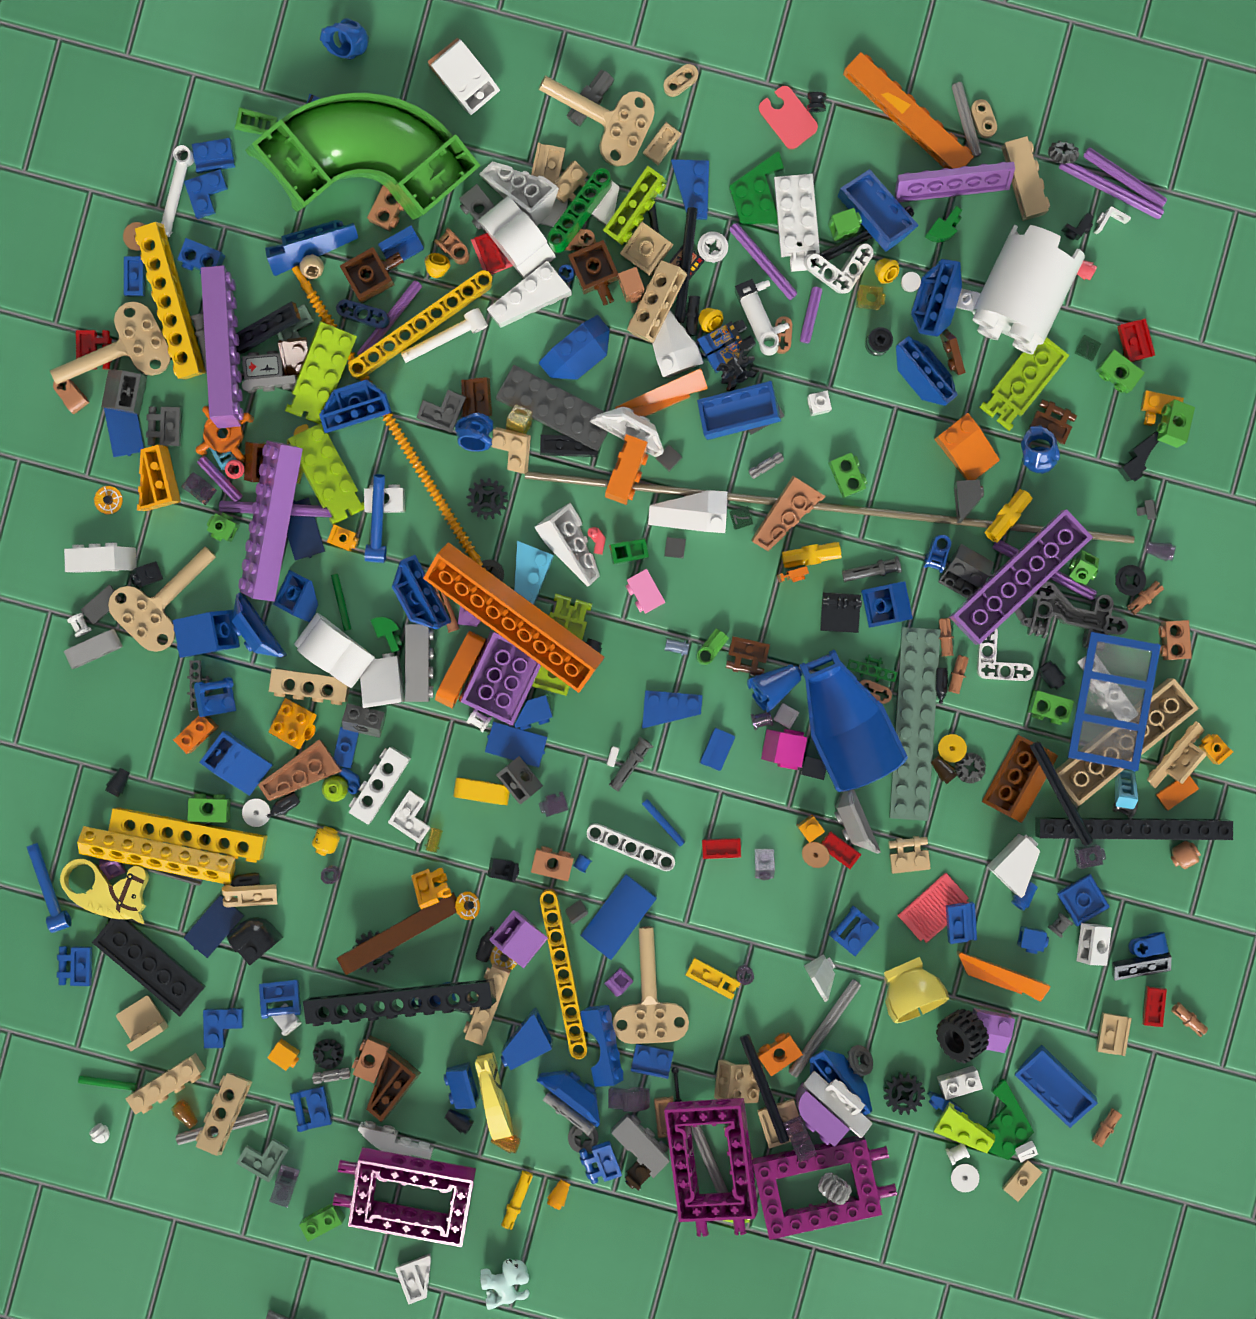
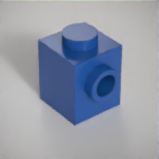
[1017,926,1049,954]

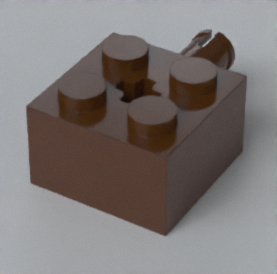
[568,240,618,306]
[340,247,404,304]

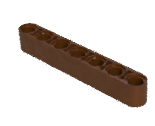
[336,892,457,975]

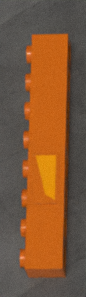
[843,52,974,169]

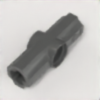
[567,69,614,127]

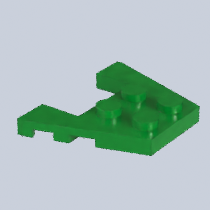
[729,152,784,225]
[985,1079,1034,1160]

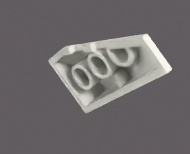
[646,299,704,377]
[648,490,727,533]
[535,503,600,586]

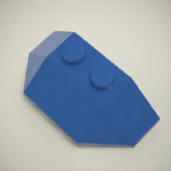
[911,259,962,337]
[539,315,610,380]
[896,336,958,406]
[319,379,392,433]
[392,555,451,630]
[232,592,287,657]
[810,1050,872,1116]
[536,1070,600,1127]

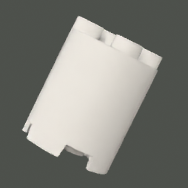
[972,225,1085,354]

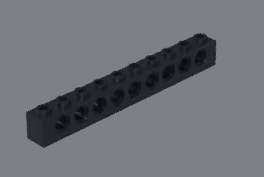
[1035,817,1233,840]
[303,979,497,1026]

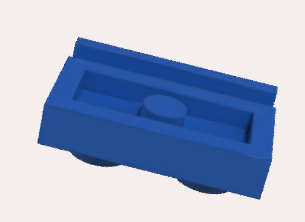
[192,138,235,173]
[946,902,977,944]
[631,1044,674,1079]

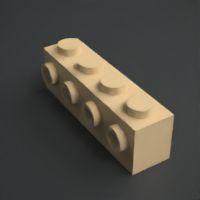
[1001,136,1050,221]
[463,963,511,1046]
[125,1053,206,1115]

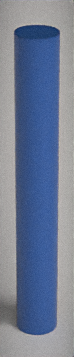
[642,799,685,846]

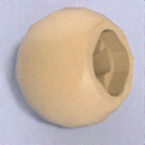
[299,254,324,279]

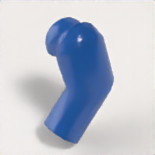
[339,767,361,795]

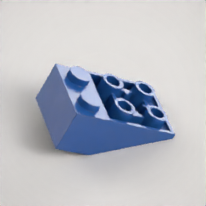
[199,731,273,796]

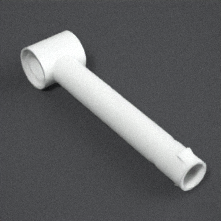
[161,145,194,237]
[401,308,488,363]

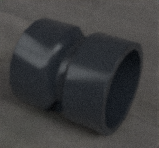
[865,327,893,356]

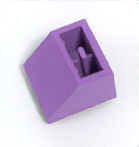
[489,910,548,968]

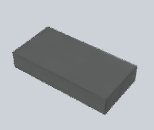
[81,585,124,624]

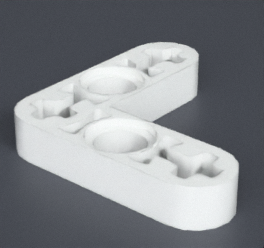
[804,244,873,294]
[977,629,1034,681]

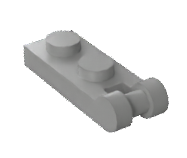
[242,375,297,394]

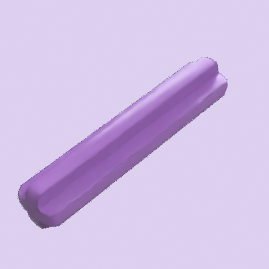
[800,287,822,343]
[197,456,243,502]

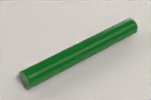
[331,574,351,631]
[78,1076,137,1091]

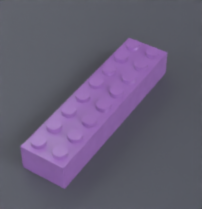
[201,265,244,428]
[238,440,303,602]
[949,509,1093,645]

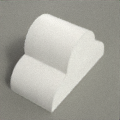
[478,196,556,279]
[294,613,375,688]

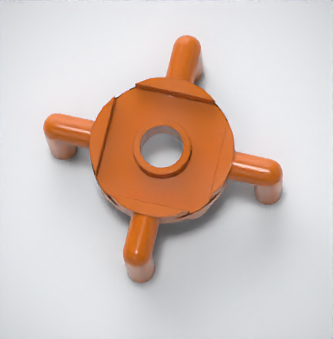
[195,406,254,463]

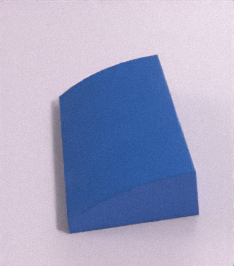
[837,169,918,252]
[697,381,781,440]
[580,874,657,960]
[1015,1045,1098,1128]

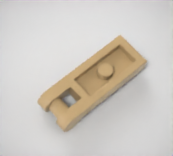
[222,884,277,907]

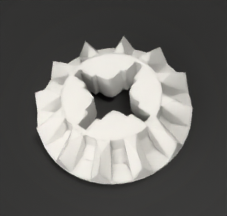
[697,232,728,263]

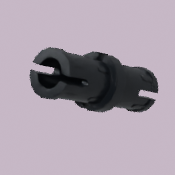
[685,296,701,336]

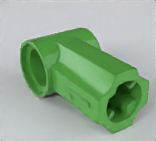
[696,628,729,665]

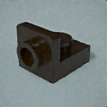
[625,1161,651,1191]

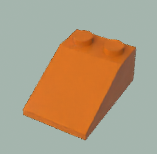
[934,413,1000,480]

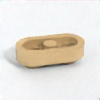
[663,64,698,97]
[970,99,997,138]

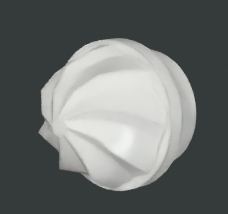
[89,1123,110,1143]

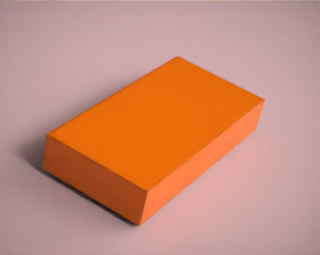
[1155,775,1199,811]

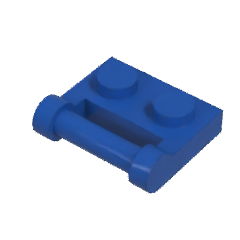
[194,677,236,717]
[828,905,879,956]
[259,980,301,1019]
[290,1085,332,1132]

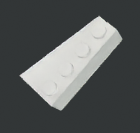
[487,261,572,328]

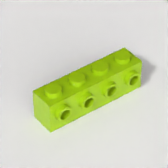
[603,166,667,245]

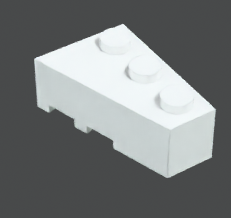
[64,543,137,573]

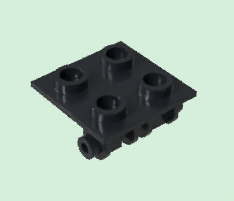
[820,592,862,633]

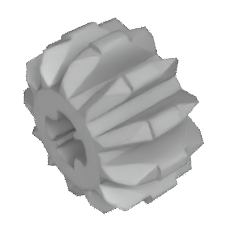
[818,1173,852,1205]

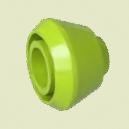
[322,775,348,802]

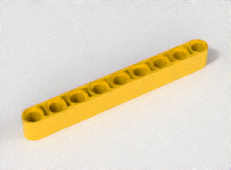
[349,270,492,379]
[540,889,587,1059]

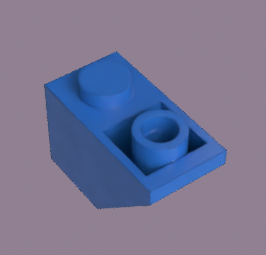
[514,695,553,730]

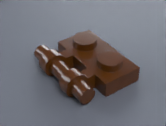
[1028,399,1077,445]
[725,636,770,676]

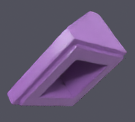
[99,858,126,880]
[604,968,634,997]

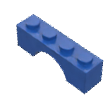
[580,1005,624,1087]

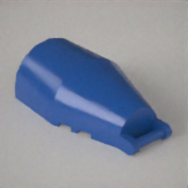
[799,650,908,792]

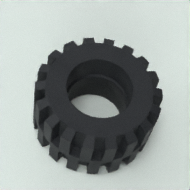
[936,1009,989,1063]

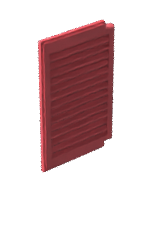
[897,872,969,943]

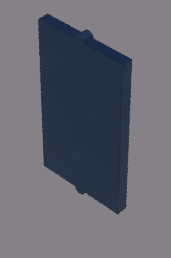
[287,498,325,561]
[184,895,245,958]

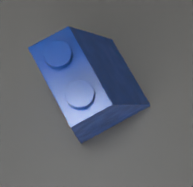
[173,610,240,658]
[501,1008,554,1070]

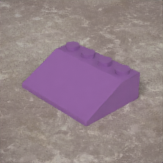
[458,630,541,726]

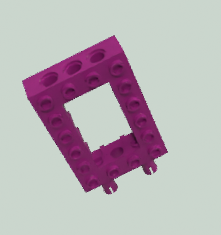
[664,1098,758,1237]
[752,1135,897,1240]
[333,1147,476,1247]

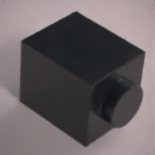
[798,755,826,780]

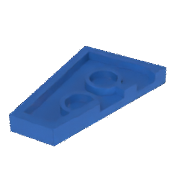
[671,159,709,220]
[642,690,703,729]

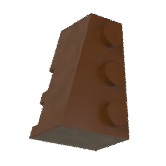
[366,1049,421,1122]

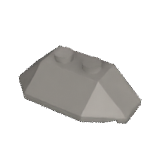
[834,789,881,854]

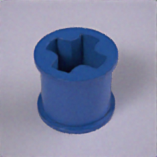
[558,265,574,283]
[573,853,592,873]

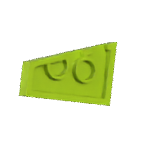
[933,1102,995,1153]

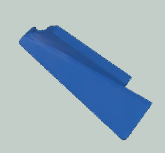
[265,220,358,276]

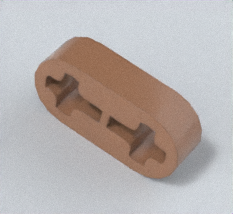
[773,316,792,354]
[859,680,892,704]

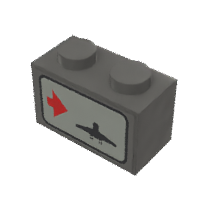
[242,351,285,380]

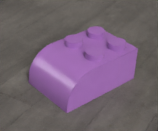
[795,1082,850,1147]

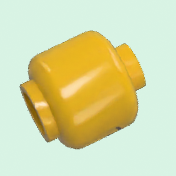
[312,826,340,856]

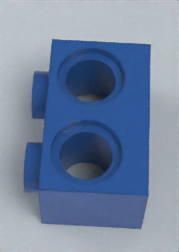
[177,238,225,274]

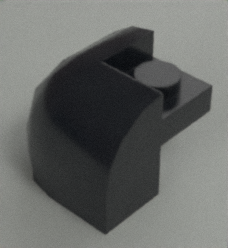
[227,917,283,966]

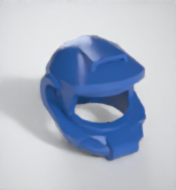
[320,18,369,60]
[455,412,494,452]
[1021,425,1060,474]

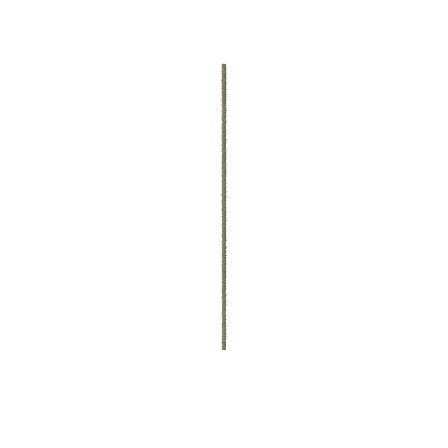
[525,471,1135,543]

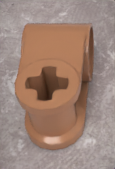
[434,227,470,265]
[559,227,596,251]
[53,379,90,414]

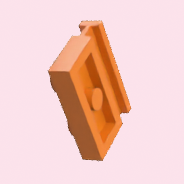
[777,566,809,583]

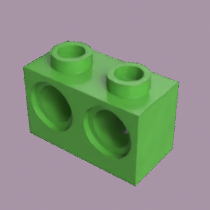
[828,208,862,242]
[828,453,867,498]
[1027,690,1074,725]
[299,1203,345,1242]

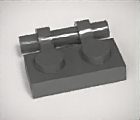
[146,407,182,447]

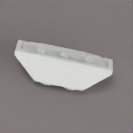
[590,407,664,457]

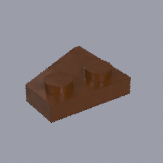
[940,329,966,375]

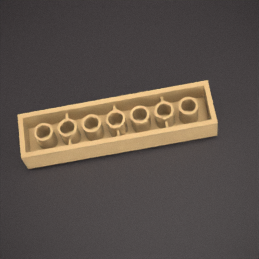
[1056,678,1199,806]

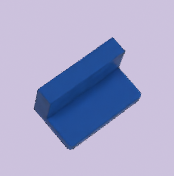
[378,225,424,261]
[700,727,735,771]

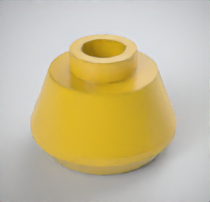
[425,253,451,278]
[874,258,900,284]
[698,308,723,333]

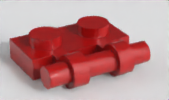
[76,330,112,370]

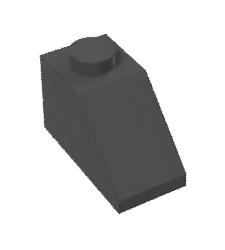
[954,480,984,523]

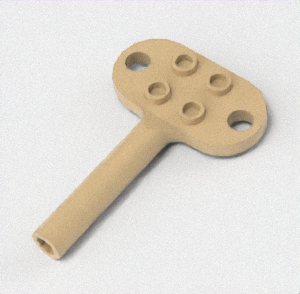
[538,75,655,167]
[50,302,171,385]
[108,546,216,652]
[613,926,689,1044]

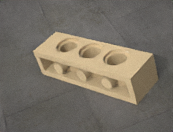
[627,260,687,343]
[269,668,350,705]
[196,1073,252,1156]

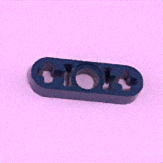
[336,299,390,329]

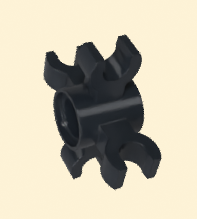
[716,349,759,391]

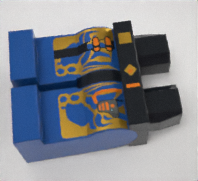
[697,320,756,373]

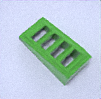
[235,107,277,135]

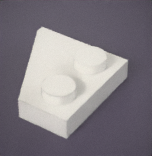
[588,178,619,226]
[395,1253,431,1305]

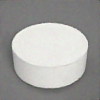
[901,272,921,292]

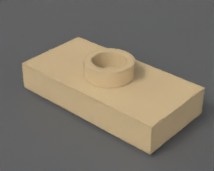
[643,122,681,165]
[1002,1159,1043,1202]

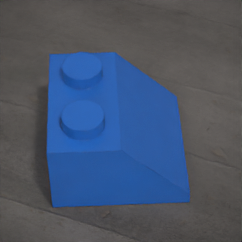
[861,581,913,628]
[444,1062,479,1109]

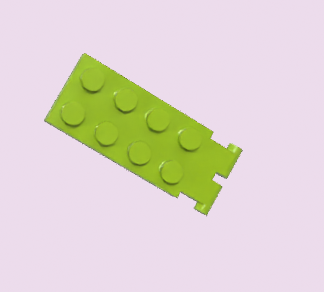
[285,321,357,424]
[979,337,1070,431]
[287,423,364,525]
[532,594,592,696]

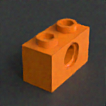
[173,716,219,754]
[757,1032,803,1076]

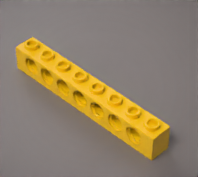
[135,222,206,379]
[108,807,267,863]
[77,826,236,885]

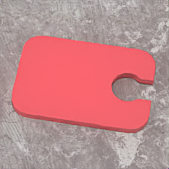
[759,86,818,149]

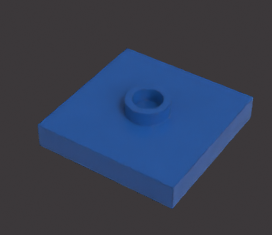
[1056,874,1110,927]

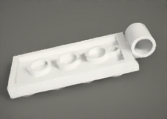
[774,174,820,272]

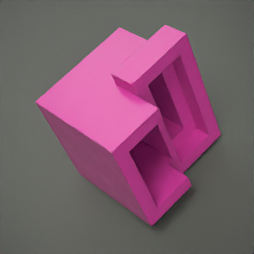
[761,729,807,770]

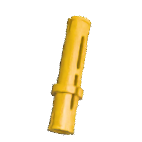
[501,1170,534,1230]

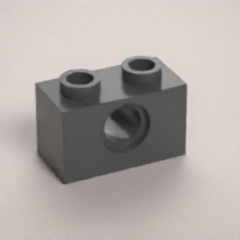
[459,184,494,232]
[342,703,385,738]
[496,756,543,804]

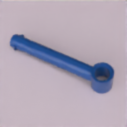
[365,474,387,563]
[27,843,72,933]

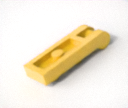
[685,957,741,999]

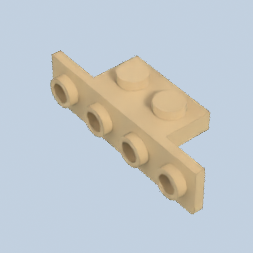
[1147,721,1207,789]

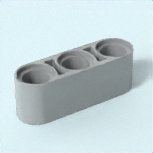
[64,629,123,669]

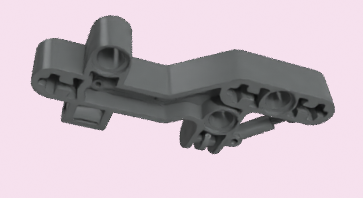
[1015,581,1128,651]

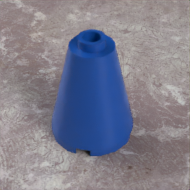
[747,664,802,712]

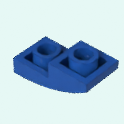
[928,1091,966,1114]

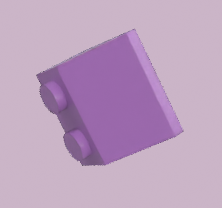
[972,1008,1015,1053]

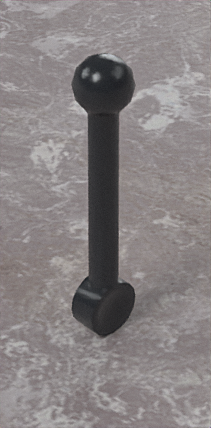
[671,1067,682,1102]

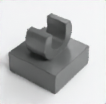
[1136,499,1157,520]

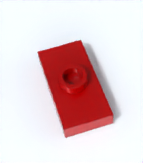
[474,233,506,274]
[821,831,861,869]
[702,838,741,859]
[1142,986,1167,1027]

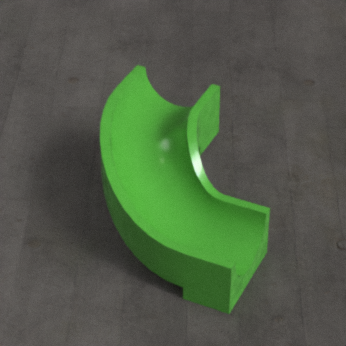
[245,93,481,220]

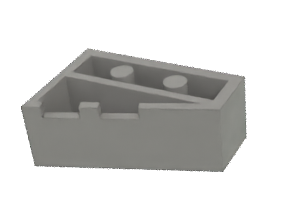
[611,1112,670,1178]

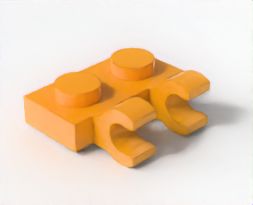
[1141,390,1184,426]
[411,868,452,909]

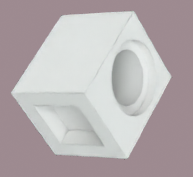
[807,390,832,416]

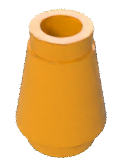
[547,1179,571,1210]

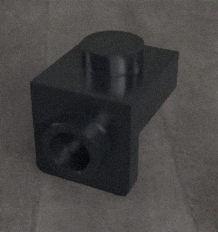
[1061,213,1094,240]
[130,561,163,589]
[487,857,519,882]

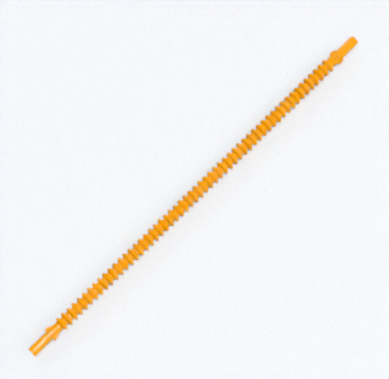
[292,265,486,569]

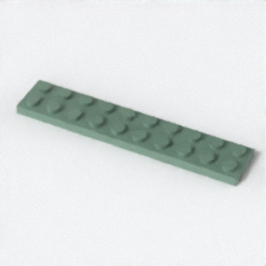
[889,627,941,821]

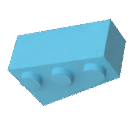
[514,541,554,605]

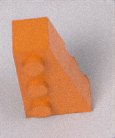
[605,434,649,505]

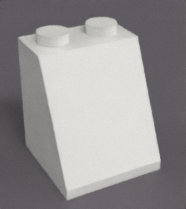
[360,653,405,708]
[986,834,1040,898]

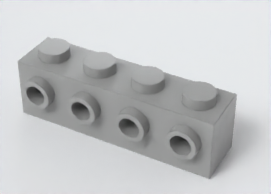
[405,624,434,702]

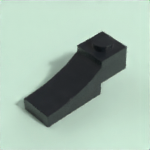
[1118,431,1159,482]

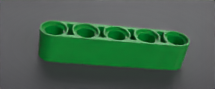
[548,168,612,253]

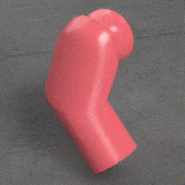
[587,527,606,555]

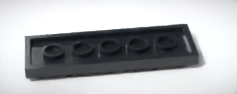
[92,918,206,1017]

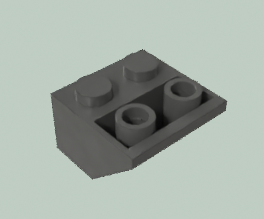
[101,370,147,415]
[938,544,994,599]

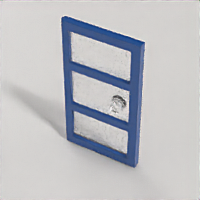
[1067,632,1161,772]

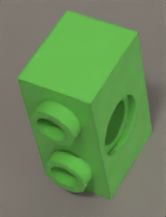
[1096,349,1145,394]
[1157,399,1195,448]
[188,794,231,823]

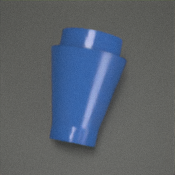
[1011,881,1038,911]

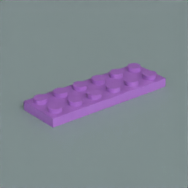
[894,162,1015,202]

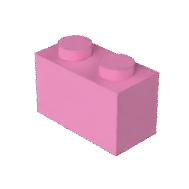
[625,569,665,614]

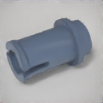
[665,639,689,656]

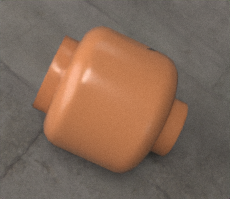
[1170,841,1201,869]

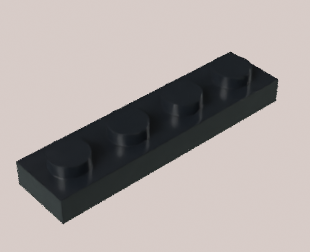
[236,301,301,355]

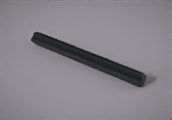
[811,206,914,267]
[675,207,698,323]
[1030,741,1093,846]
[740,1034,789,1144]

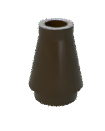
[931,756,958,785]

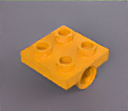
[268,698,317,749]

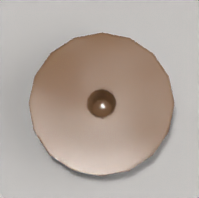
[123,222,145,251]
[802,842,830,868]

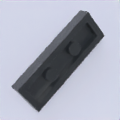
[540,435,598,457]
[1112,952,1172,981]

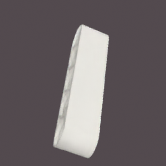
[587,823,675,871]

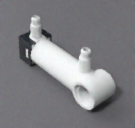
[735,279,789,356]

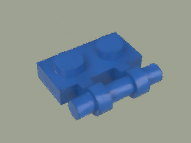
[57,946,92,986]
[579,1141,622,1184]

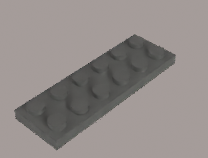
[496,365,608,451]

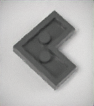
[416,390,467,433]

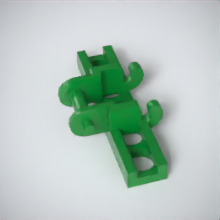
[846,654,898,682]

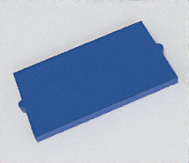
[104,408,144,457]
[485,722,548,768]

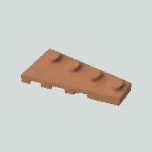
[751,476,826,551]
[258,739,342,801]

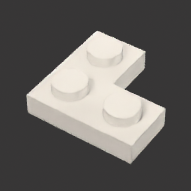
[388,790,431,844]

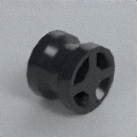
[807,92,827,113]

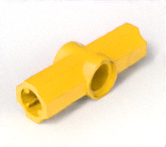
[985,489,1033,543]
[782,542,842,568]

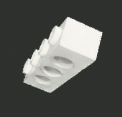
[349,746,411,825]

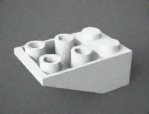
[430,40,500,115]

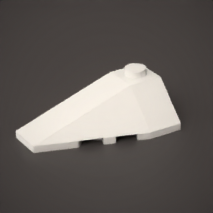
[479,161,559,226]
[804,954,835,1002]

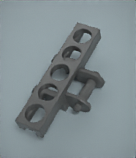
[187,660,212,710]

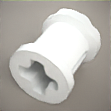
[67,613,92,638]
[467,709,492,733]
[945,1143,970,1165]

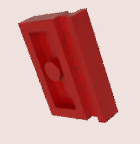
[1117,318,1155,362]

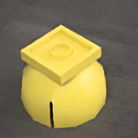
[884,957,949,1023]

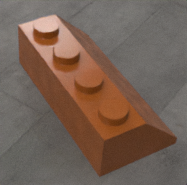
[982,735,1058,823]

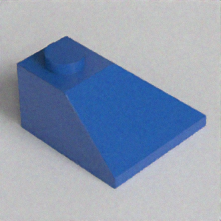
[273,570,318,622]

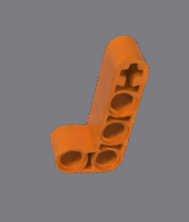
[435,631,487,709]

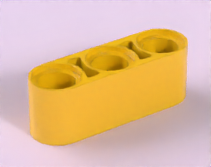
[453,777,510,805]

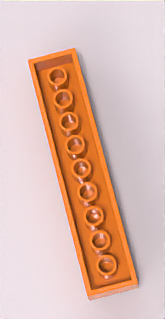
[423,542,605,693]

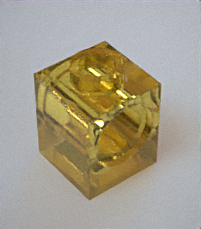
[856,285,885,310]
[506,404,533,434]

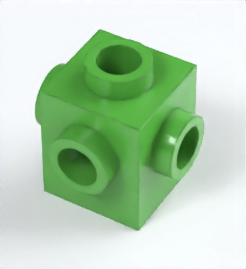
[207,512,240,542]
[1068,550,1099,585]

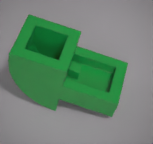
[925,206,962,243]
[609,539,649,564]
[370,617,403,653]

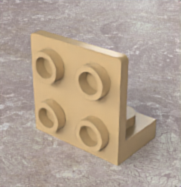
[116,995,169,1052]
[714,1060,763,1103]

